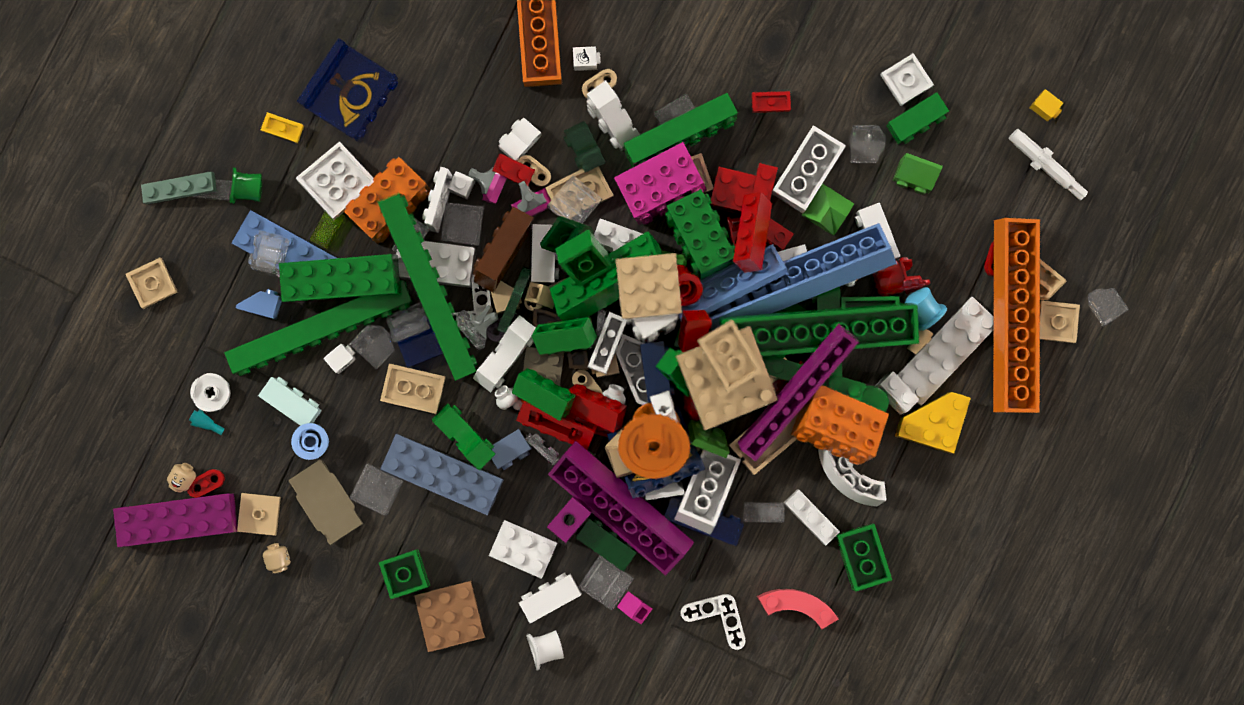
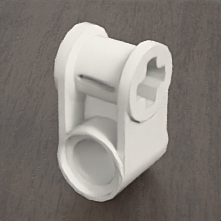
[650,391,677,422]

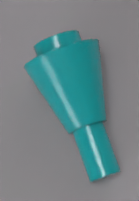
[189,409,225,435]

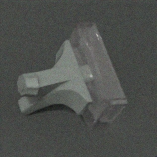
[458,305,499,350]

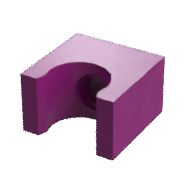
[547,497,591,543]

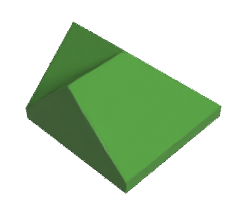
[801,183,854,236]

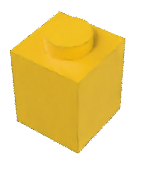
[1030,89,1063,122]

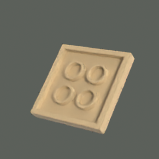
[616,253,682,319]

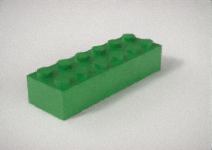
[623,93,738,168]
[549,231,663,321]
[279,254,401,302]

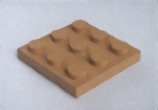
[414,581,485,652]

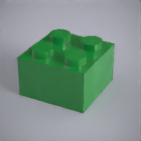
[555,230,612,287]
[379,549,430,599]

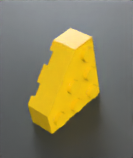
[895,392,971,454]

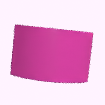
[617,591,652,624]

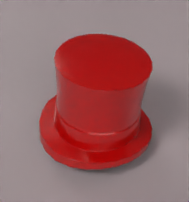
[677,265,703,306]

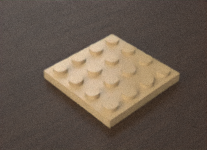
[676,326,778,430]

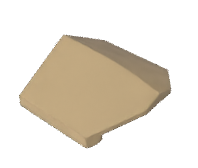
[1040,259,1067,300]

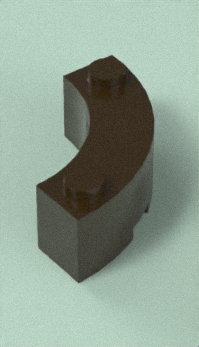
[533,309,589,371]

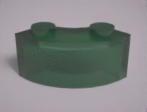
[563,121,606,173]

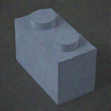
[491,429,532,470]

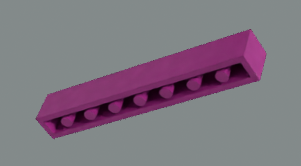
[738,324,859,461]

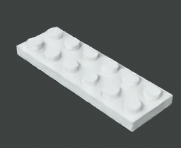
[897,297,994,406]

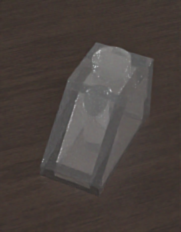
[744,502,784,522]

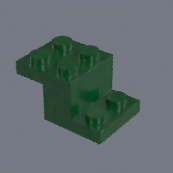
[540,216,613,270]

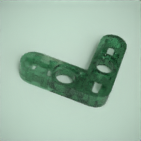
[497,266,531,333]

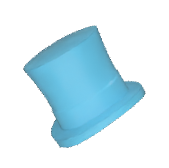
[905,287,947,330]

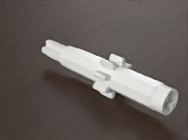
[1009,129,1088,201]

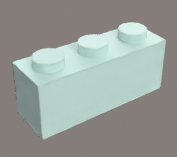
[258,376,322,426]

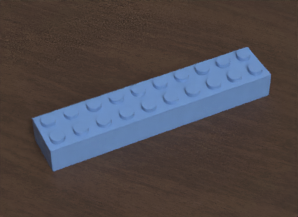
[708,223,896,331]

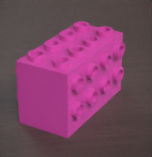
[614,142,707,225]

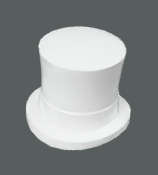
[526,630,564,670]

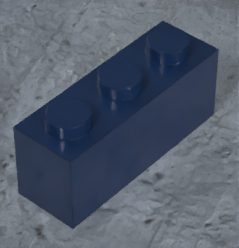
[640,341,675,403]

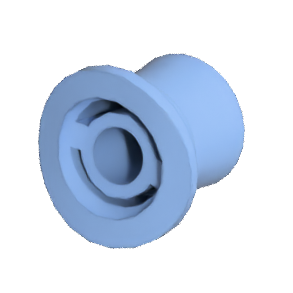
[291,423,329,460]

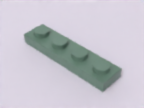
[141,172,216,204]

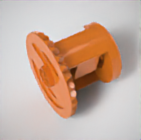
[618,402,690,479]

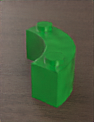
[656,348,692,398]
[432,403,495,470]

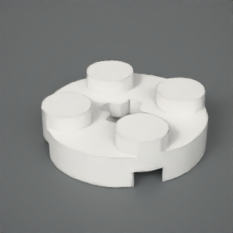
[190,373,231,412]

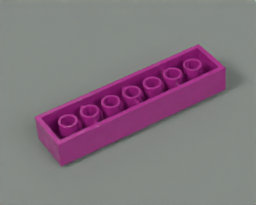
[548,441,694,576]

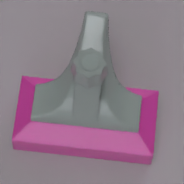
[468,167,507,204]
[511,181,554,216]

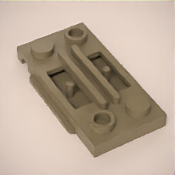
[288,459,363,545]

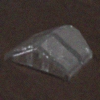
[850,125,886,163]
[1088,288,1129,327]
[350,325,394,369]

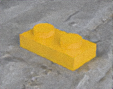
[261,112,304,144]

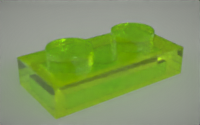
[310,211,345,250]

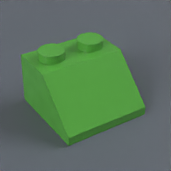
[893,153,943,195]

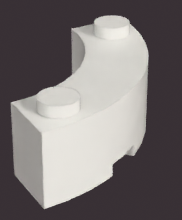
[473,315,535,392]
[818,449,886,506]

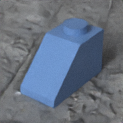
[236,289,282,320]

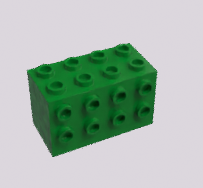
[665,189,735,280]

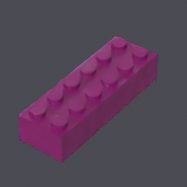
[113,493,238,547]

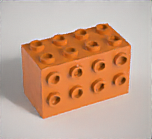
[344,157,431,244]
[791,385,889,465]

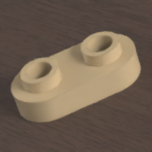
[582,69,617,98]
[518,155,551,187]
[572,370,603,393]

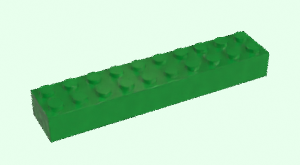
[719,303,919,356]

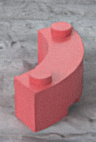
[757,589,839,629]

